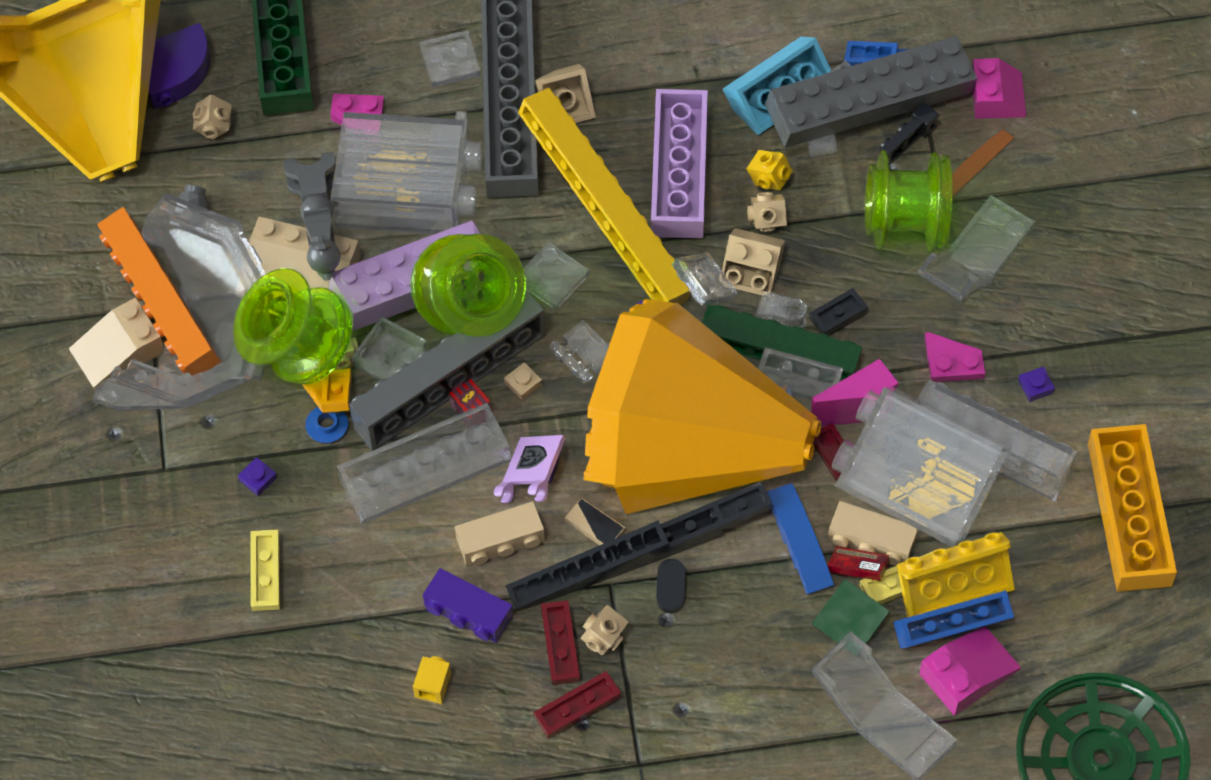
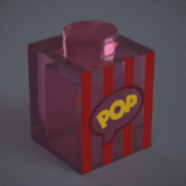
[449,379,491,428]

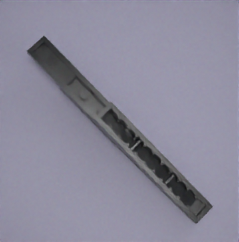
[505,481,773,611]

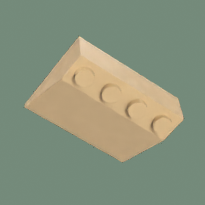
[236,217,361,322]

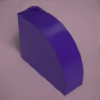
[148,23,210,109]

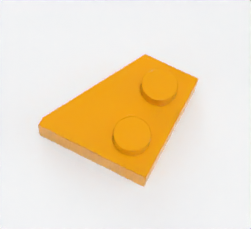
[299,368,352,413]

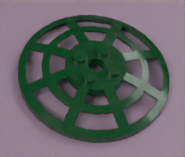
[1016,672,1191,780]

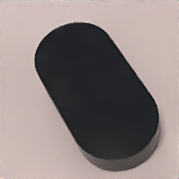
[656,559,685,613]

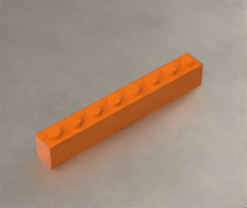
[97,207,222,380]

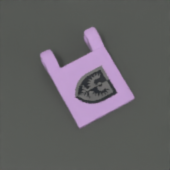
[494,435,566,503]

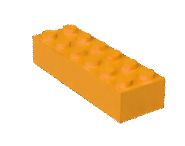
[1088,424,1177,592]

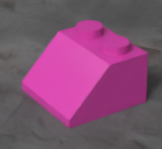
[972,58,1026,119]

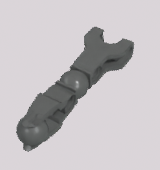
[284,152,341,281]

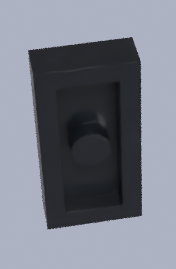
[809,288,868,335]

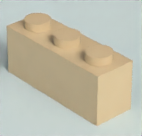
[455,501,545,566]
[827,501,918,566]

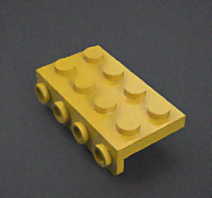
[897,532,1015,618]

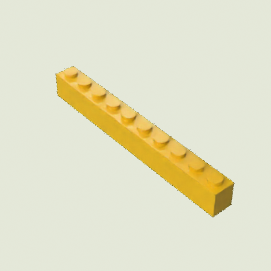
[518,88,694,305]

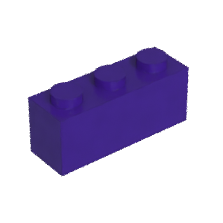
[423,568,513,643]

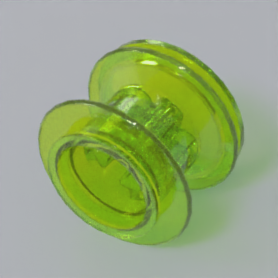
[865,150,952,252]
[410,233,526,337]
[233,268,352,384]

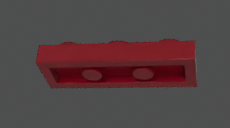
[541,600,580,685]
[533,671,621,739]

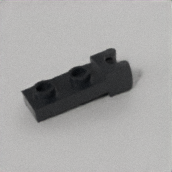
[879,103,939,168]

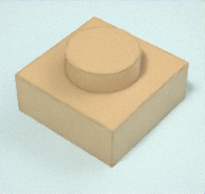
[504,362,542,400]

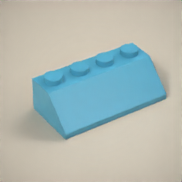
[723,36,832,135]

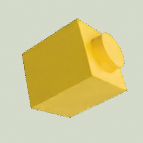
[413,656,451,704]

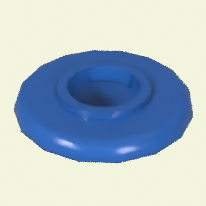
[305,407,348,443]

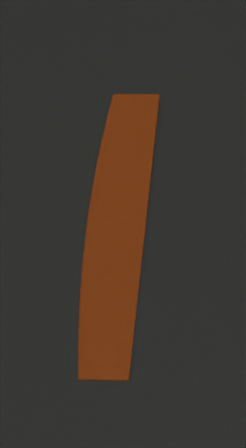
[937,130,1014,200]

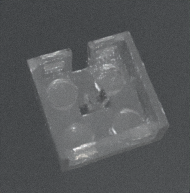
[352,316,428,380]

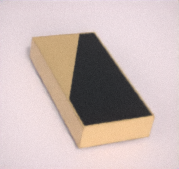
[565,498,625,545]

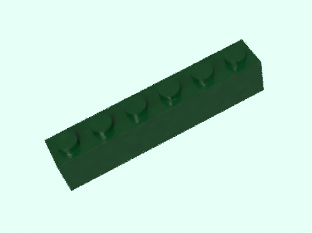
[702,304,862,382]

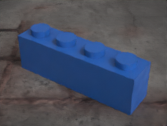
[893,590,1014,649]

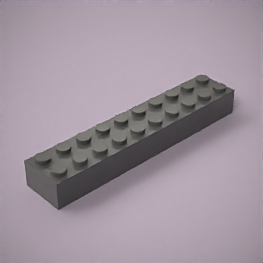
[481,0,539,198]

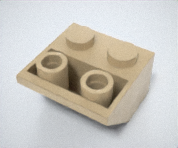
[719,228,786,297]

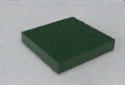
[812,579,891,658]

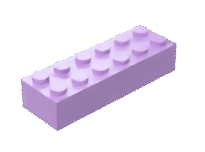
[651,89,708,238]
[329,220,496,331]

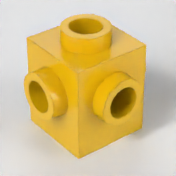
[746,150,793,190]

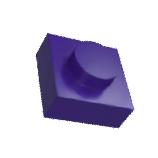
[1018,366,1055,402]
[237,457,277,496]

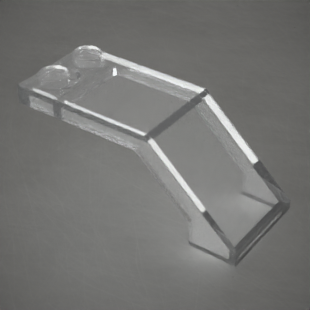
[917,195,1034,301]
[812,631,957,780]

